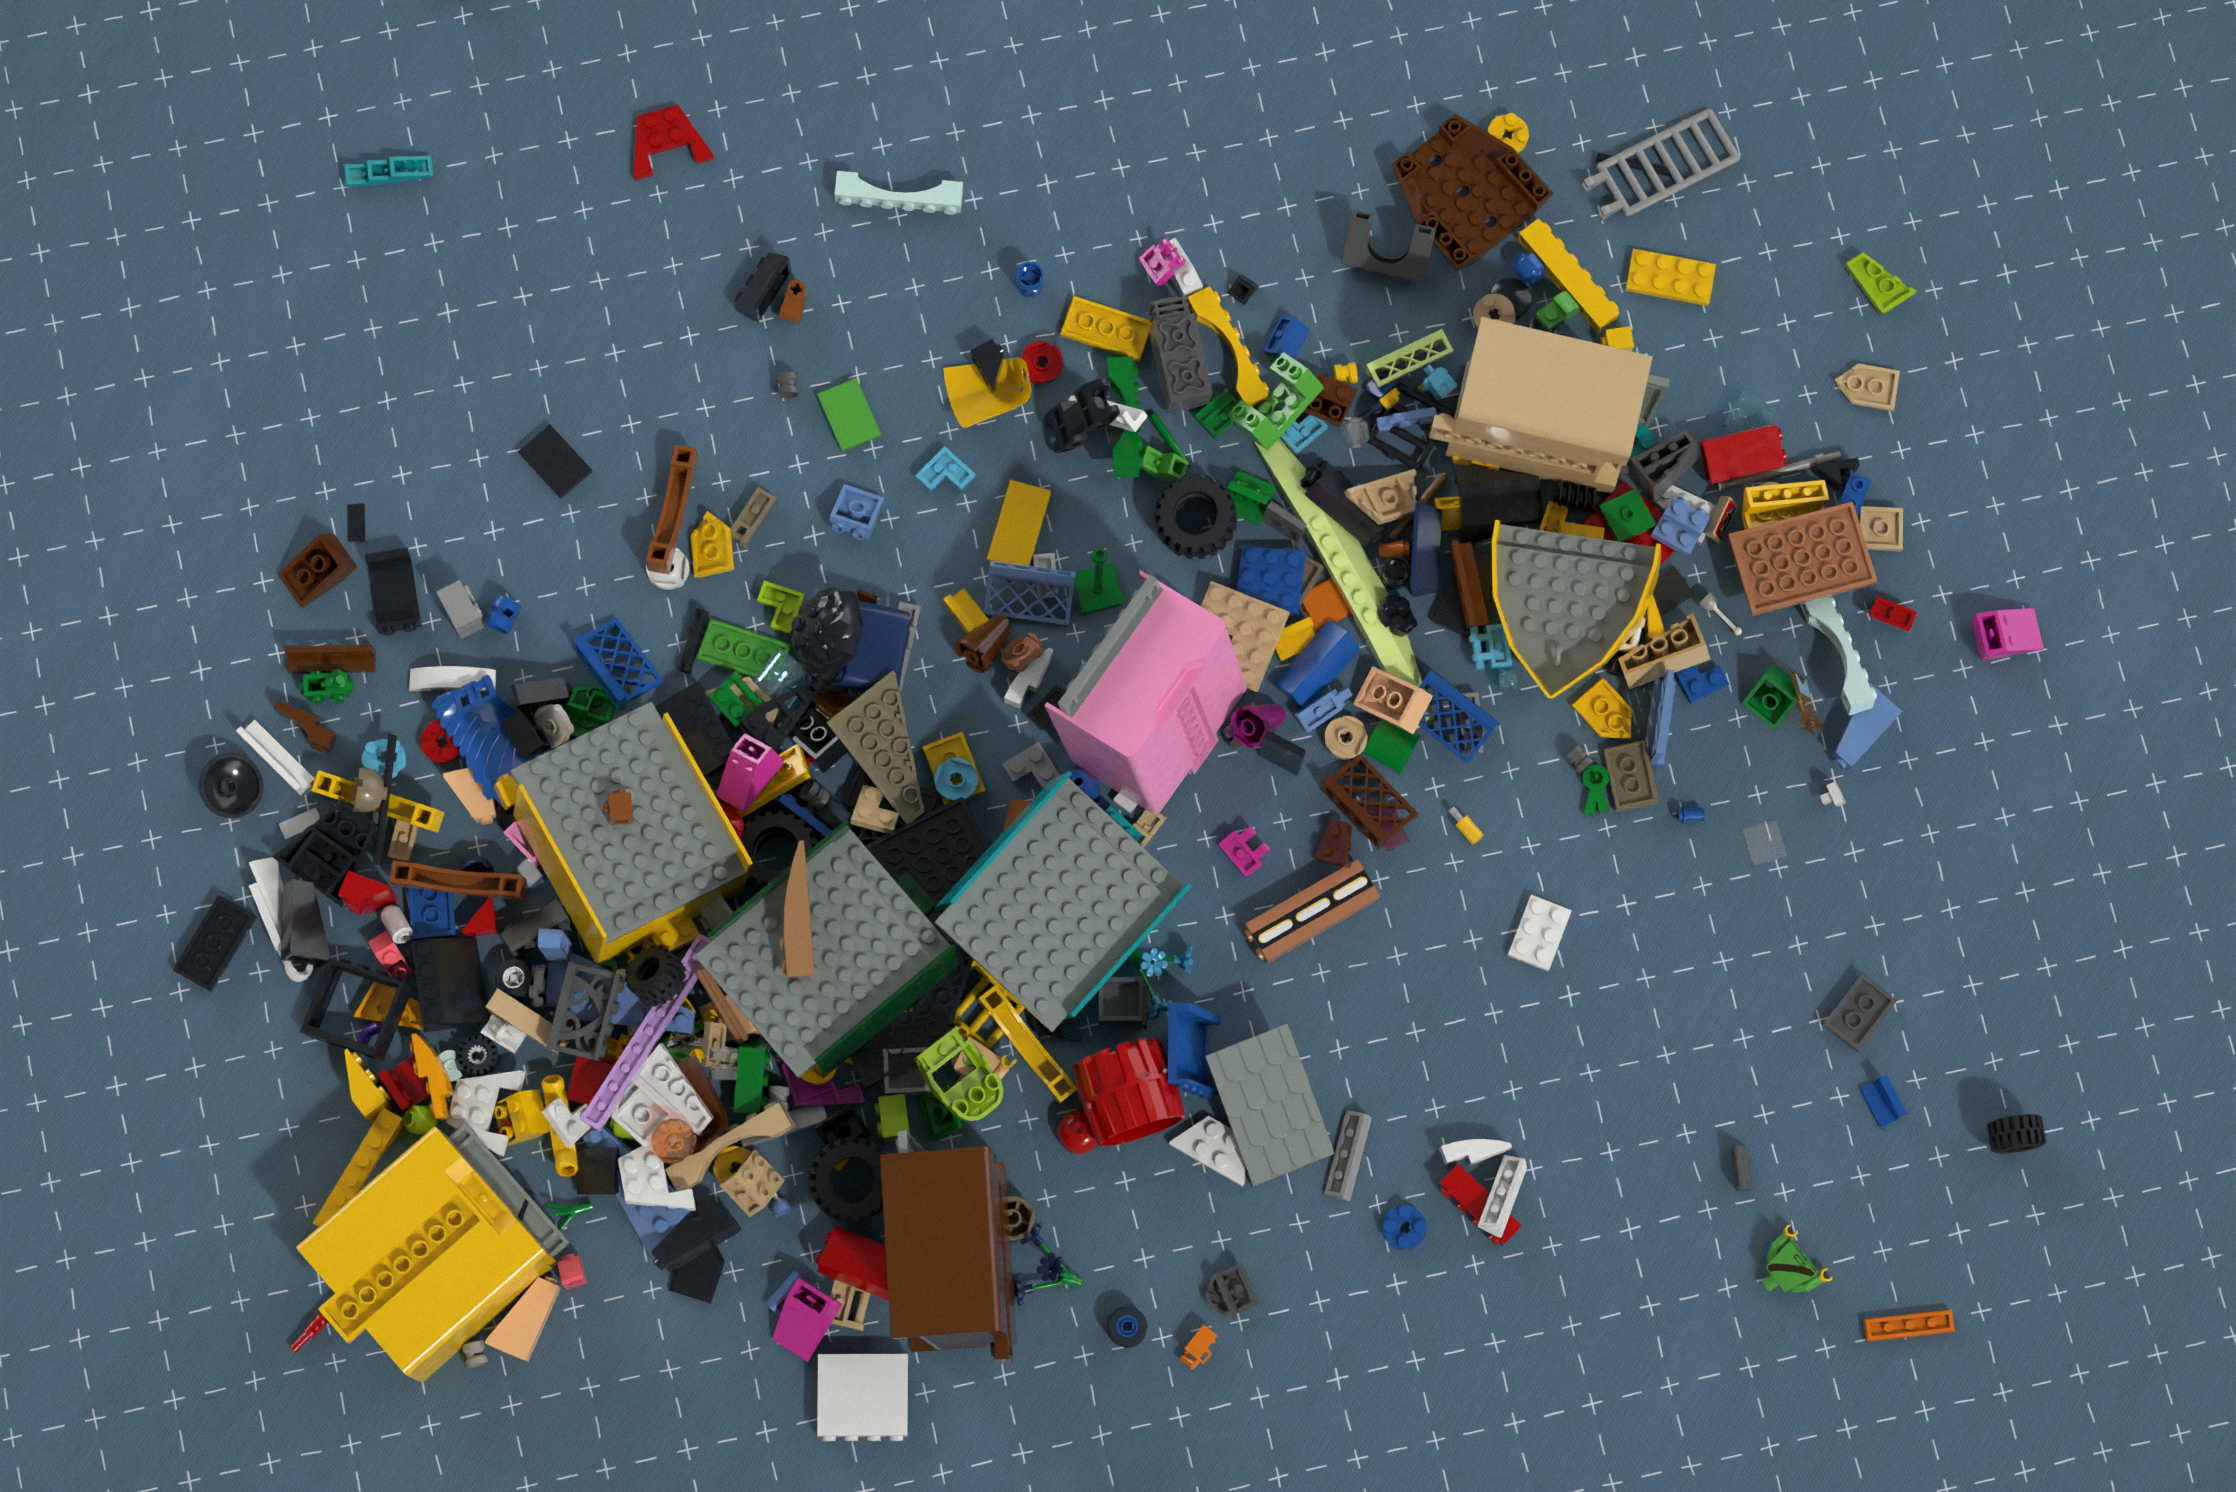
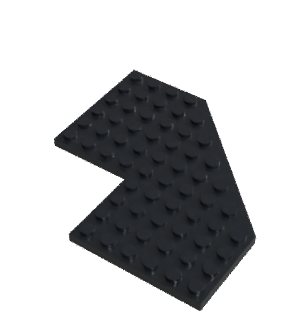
[850,797,989,1089]

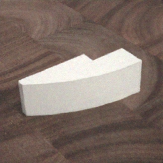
[1004,648,1053,709]
[1439,1139,1512,1166]

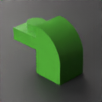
[1535,291,1580,332]
[1139,445,1189,481]

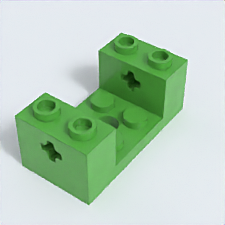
[1227,352,1324,451]

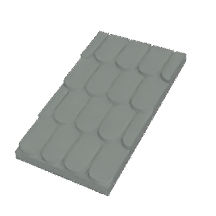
[1205,1023,1335,1187]

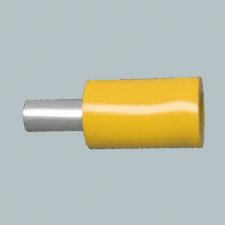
[1449,807,1484,845]

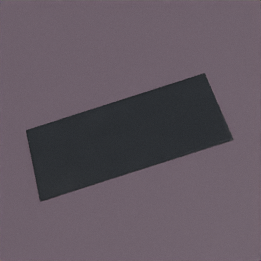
[347,504,365,542]

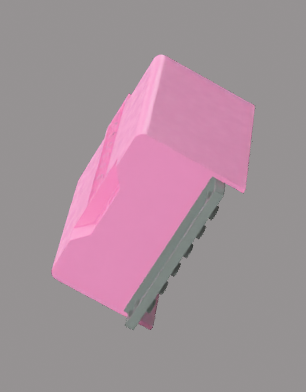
[1044,571,1247,813]

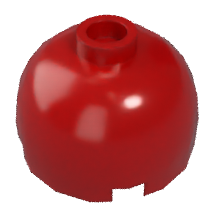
[1057,1110,1097,1155]

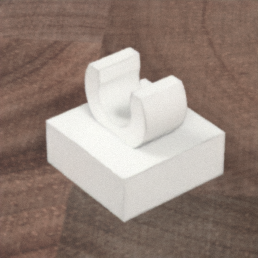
[1820,782,1846,807]

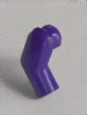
[357,1021,383,1045]

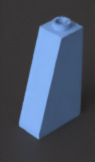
[1832,683,1903,771]

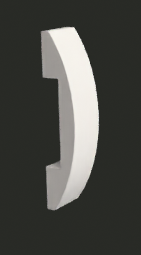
[409,666,496,692]

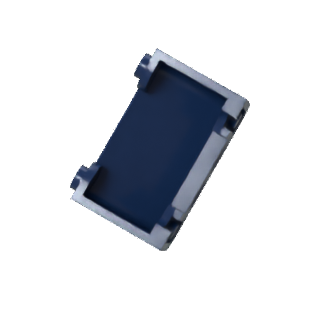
[831,601,911,694]

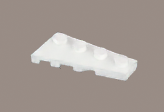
[635,1043,714,1135]

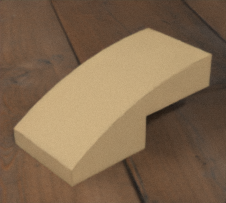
[1133,810,1168,848]

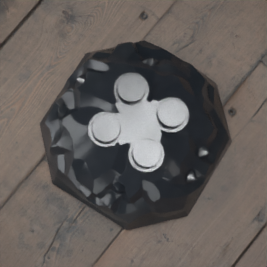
[791,587,864,681]

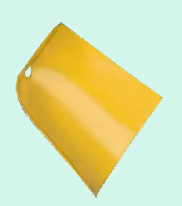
[943,357,1032,428]

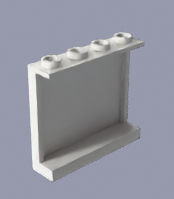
[817,1354,908,1441]

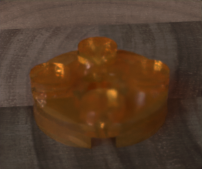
[651,1119,697,1164]

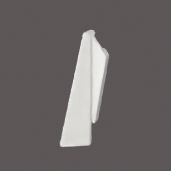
[249,857,285,965]

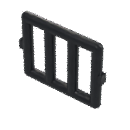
[1365,382,1453,470]

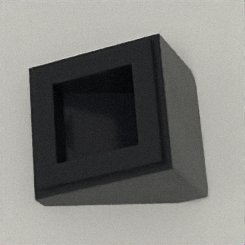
[1228,275,1259,305]

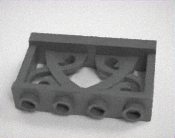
[546,962,625,1062]

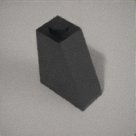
[511,677,573,713]

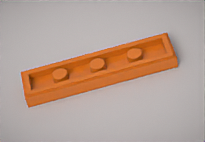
[1863,1309,1955,1342]

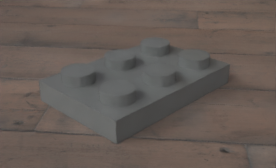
[1822,973,1897,1052]

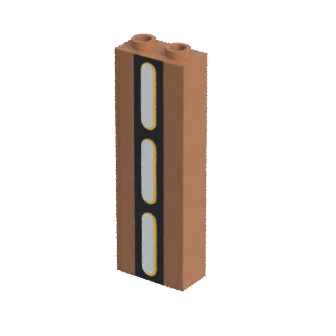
[1243,859,1380,964]

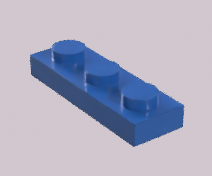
[773,793,832,839]

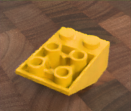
[344,1049,392,1123]

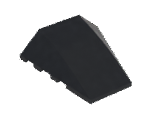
[1453,463,1543,544]
[272,799,378,907]

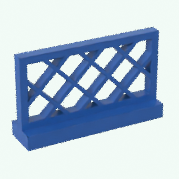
[572,618,663,711]
[1418,670,1501,764]

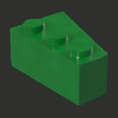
[734,1040,771,1114]

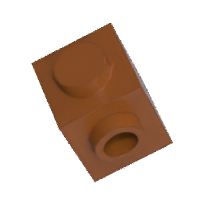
[604,790,633,826]

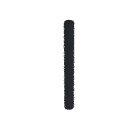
[1596,153,1680,177]

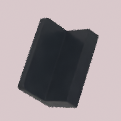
[501,709,551,759]

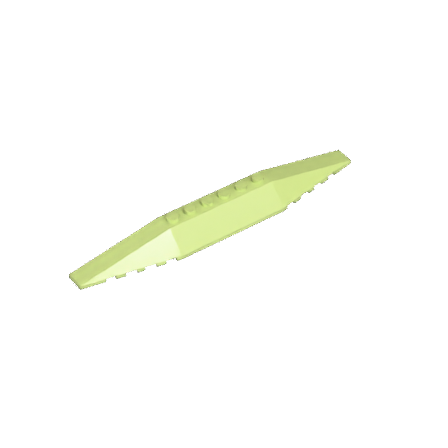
[1252,438,1435,729]

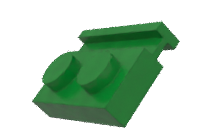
[1195,388,1239,439]

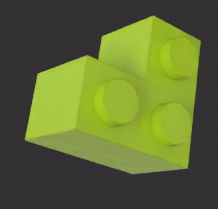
[875,1094,910,1143]

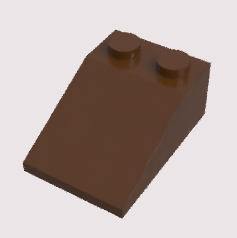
[278,533,357,608]

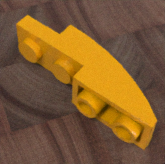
[410,1033,454,1121]

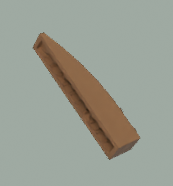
[780,840,815,978]

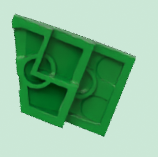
[567,683,622,739]

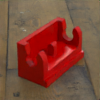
[1868,596,1917,632]

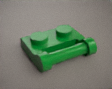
[708,671,765,729]

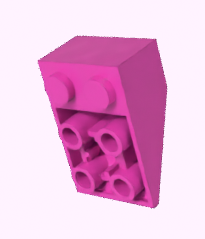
[1971,608,2044,661]
[716,733,784,812]
[772,1278,843,1362]

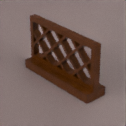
[1321,754,1419,849]

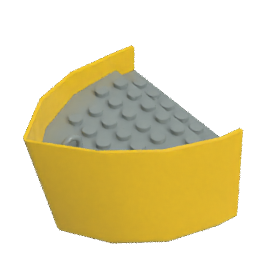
[1492,520,1661,698]

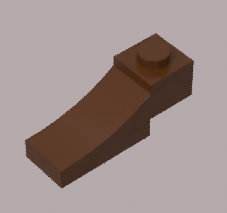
[274,701,337,753]

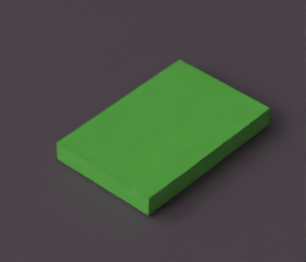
[817,378,881,452]

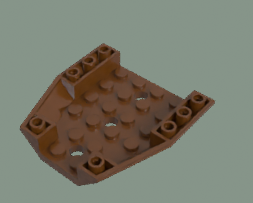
[1392,114,1554,270]

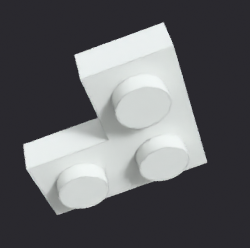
[542,1098,591,1148]

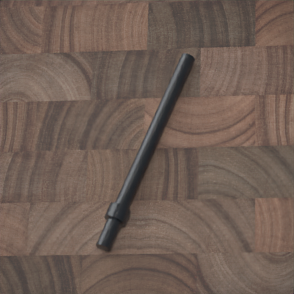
[373,734,397,865]

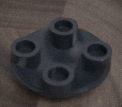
[1490,278,1532,319]

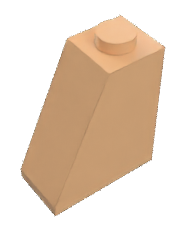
[443,768,497,825]

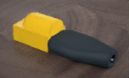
[1358,388,1400,422]

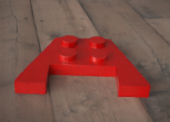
[634,105,714,181]

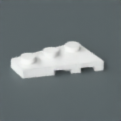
[1651,485,1716,546]

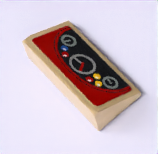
[1704,496,1737,544]

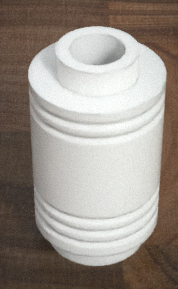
[381,905,413,943]

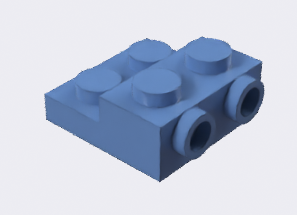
[829,484,884,540]
[1651,496,1710,558]

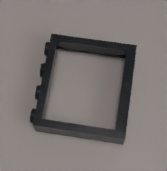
[300,958,413,1062]

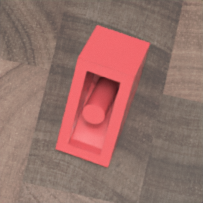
[557,1253,588,1290]

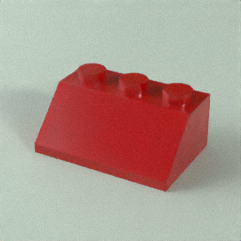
[338,871,398,916]

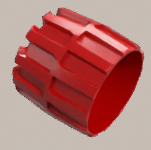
[1073,1037,1185,1147]

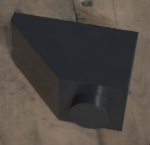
[970,339,1005,393]

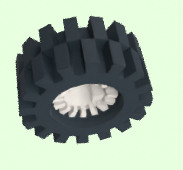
[457,1035,499,1076]

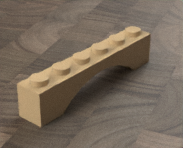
[665,1101,796,1191]

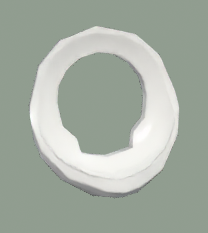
[285,961,313,982]

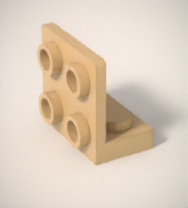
[719,1150,784,1217]

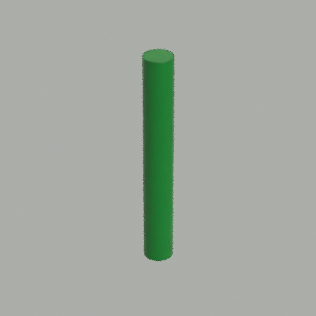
[1149,413,1191,468]

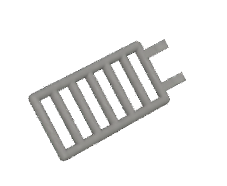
[1581,109,1740,220]

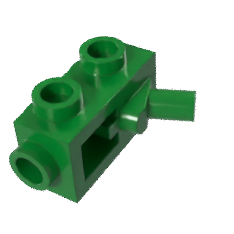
[300,670,354,704]

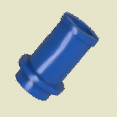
[1677,806,1705,823]

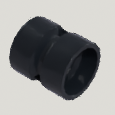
[1380,556,1410,590]

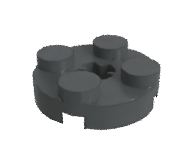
[529,964,548,1008]

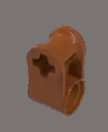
[779,280,806,323]

